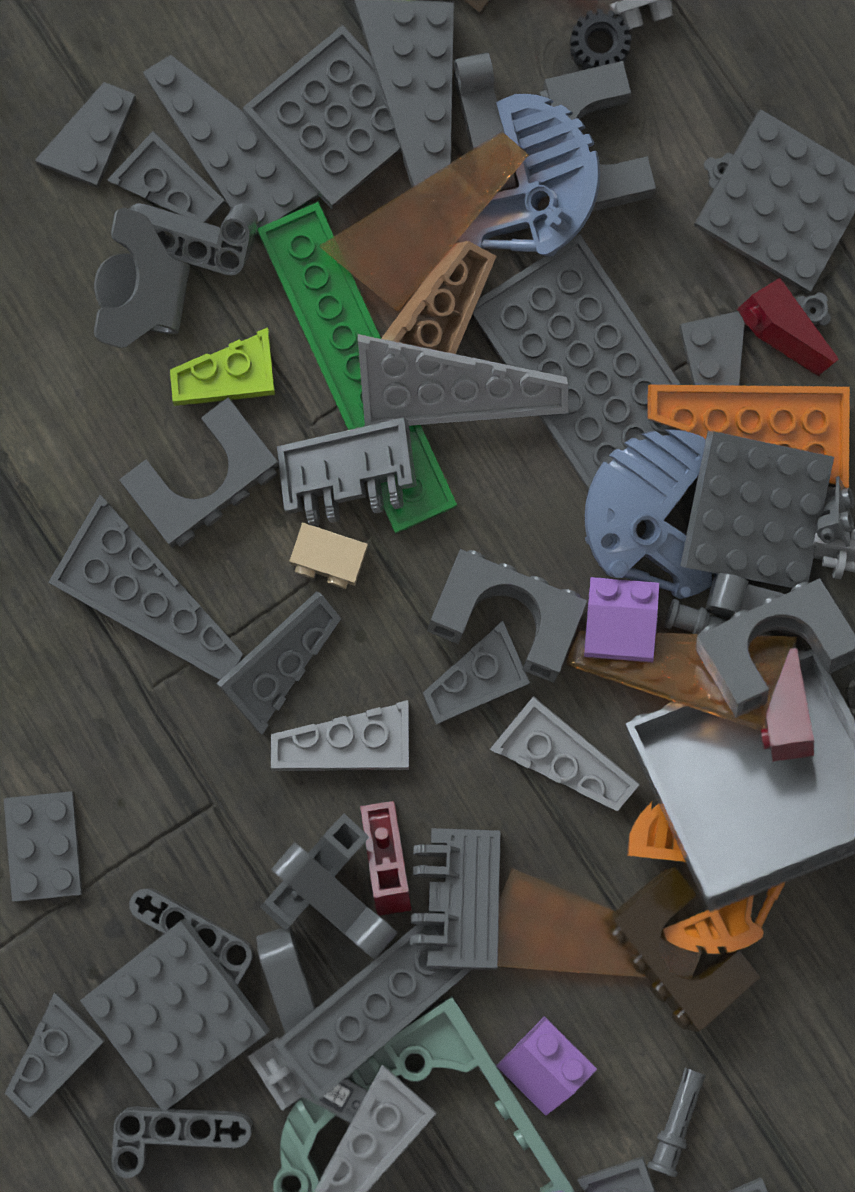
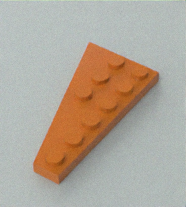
[648,385,850,489]

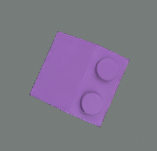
[584,577,659,662]
[496,1016,597,1116]

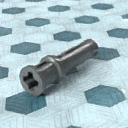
[665,599,770,654]
[647,1068,706,1178]

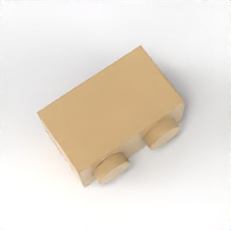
[289,523,368,589]

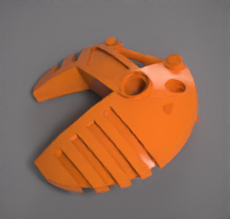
[627,802,786,954]

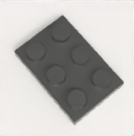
[3,791,83,902]

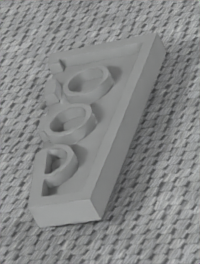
[490,696,640,811]
[271,700,409,771]
[314,1065,436,1192]

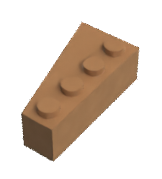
[381,241,496,354]

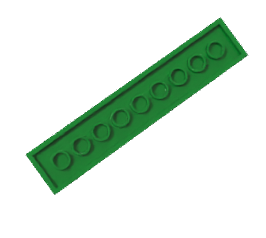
[257,202,457,534]

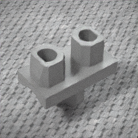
[609,0,673,29]
[813,529,855,579]
[248,1037,303,1110]

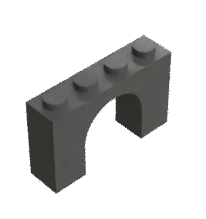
[539,61,656,212]
[119,398,279,548]
[427,549,587,683]
[696,578,855,718]

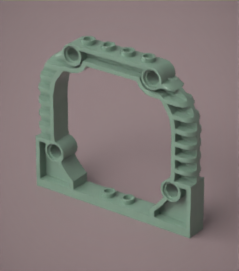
[273,995,575,1192]

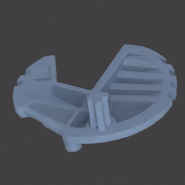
[438,94,600,257]
[585,430,717,599]

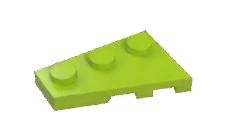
[170,327,275,406]

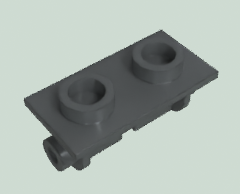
[817,476,855,547]

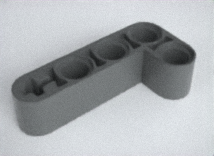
[454,52,516,195]
[129,203,258,276]
[706,573,842,638]
[271,843,397,960]
[129,888,254,987]
[256,926,316,1034]
[112,1106,253,1178]

